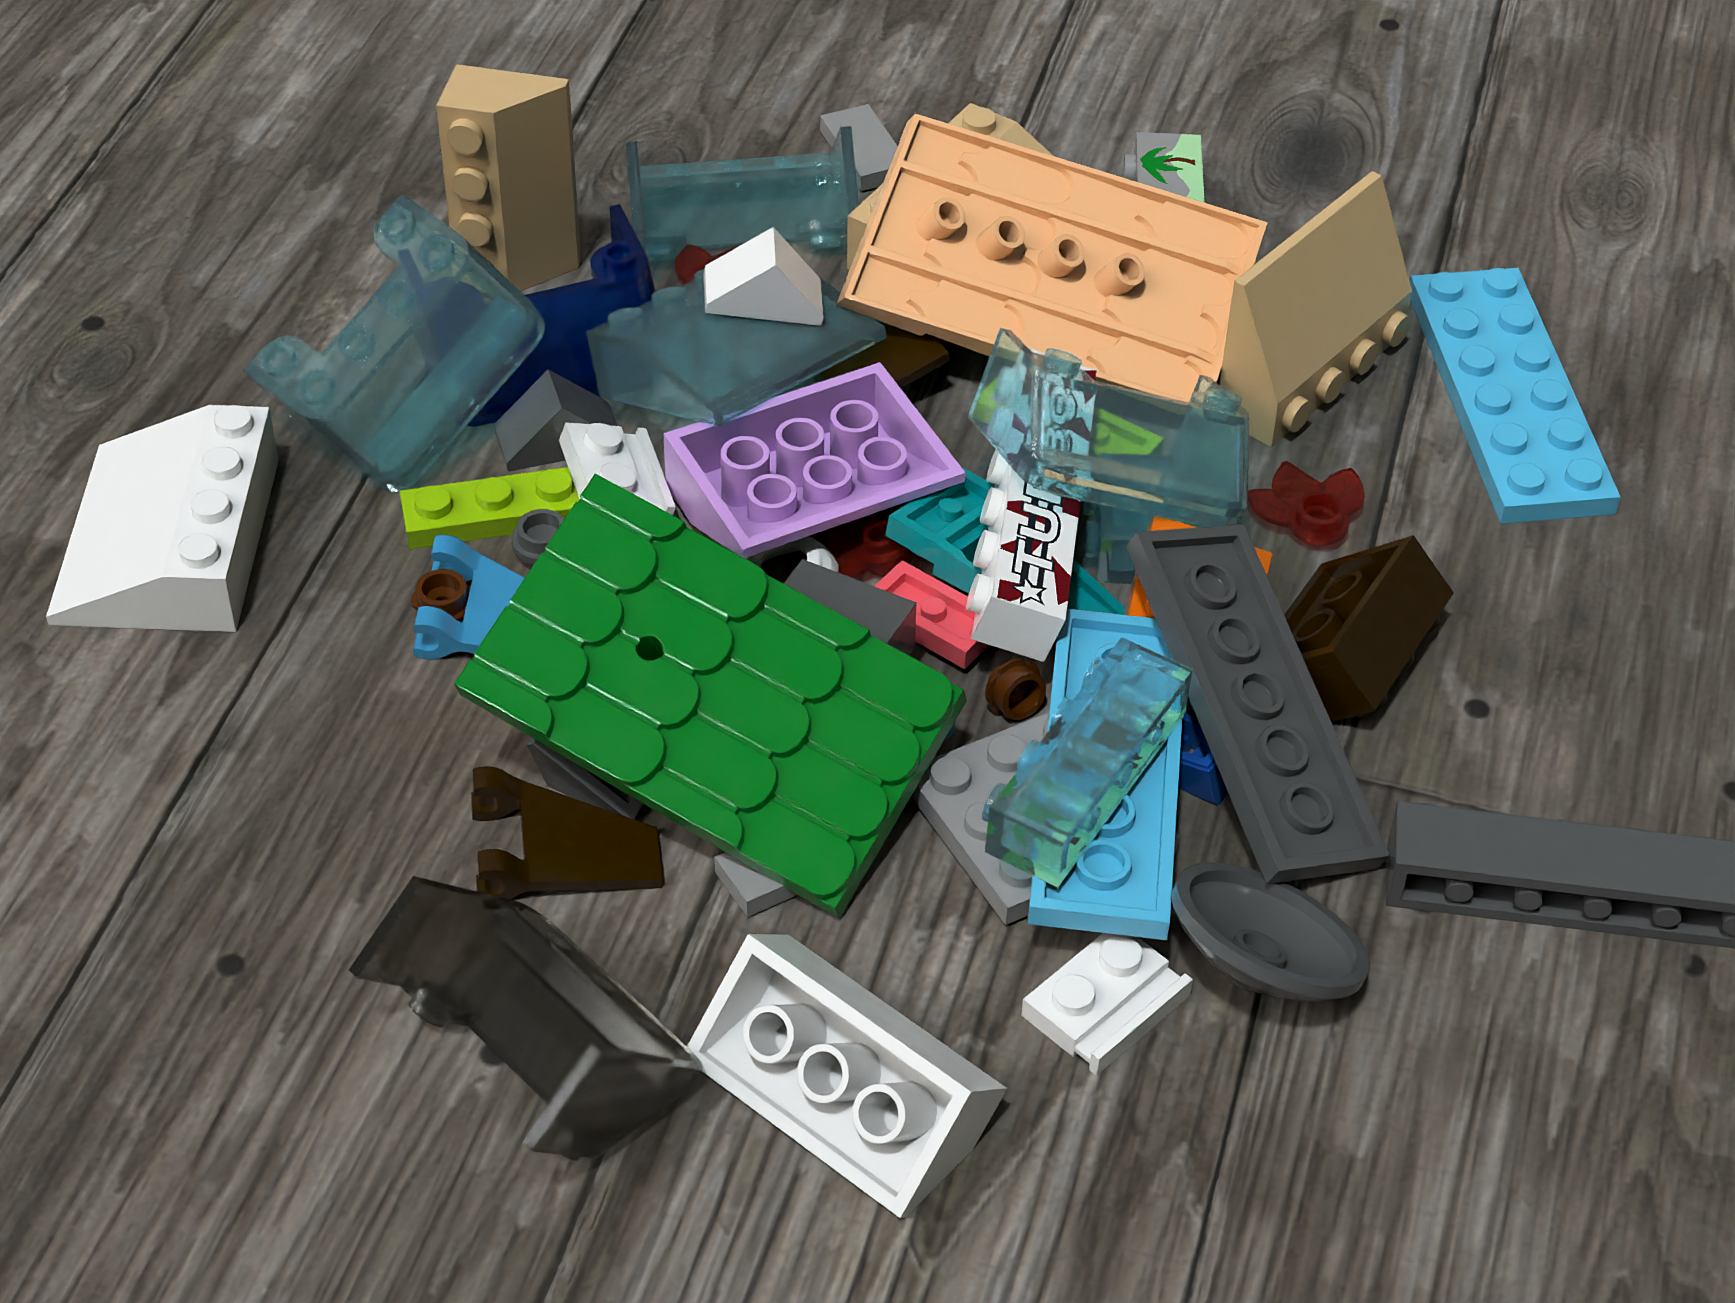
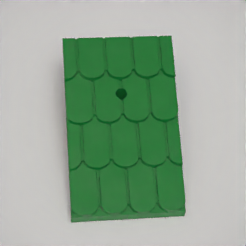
[454,474,967,919]

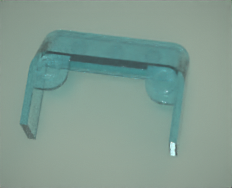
[623,126,859,261]
[968,328,1249,527]

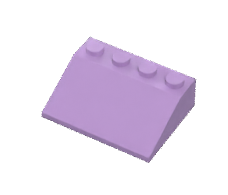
[663,362,966,558]

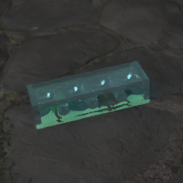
[982,637,1193,888]

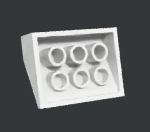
[46,405,279,632]

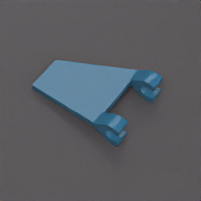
[413,535,524,660]

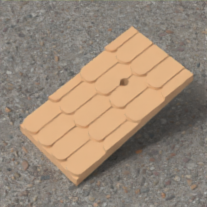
[836,114,1268,418]

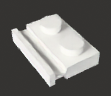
[559,422,676,515]
[1021,933,1193,1076]

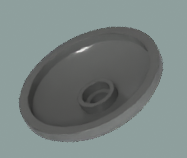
[1171,862,1370,1002]

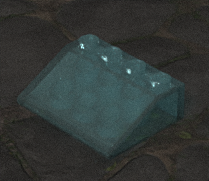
[586,269,887,426]

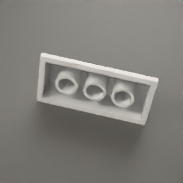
[682,934,1007,1218]

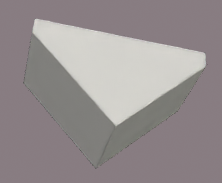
[703,227,823,326]

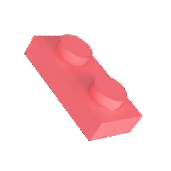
[875,560,989,669]

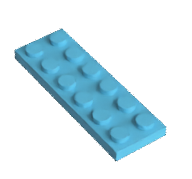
[1410,268,1621,524]
[1027,609,1184,940]

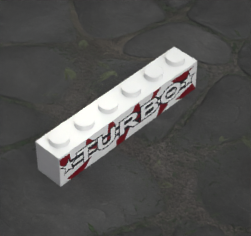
[966,348,1097,662]

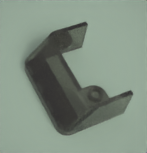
[349,876,703,1161]

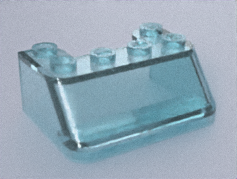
[243,194,545,492]

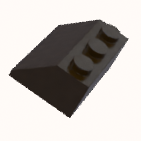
[1284,535,1454,722]

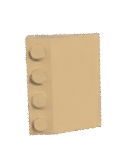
[1215,171,1412,447]

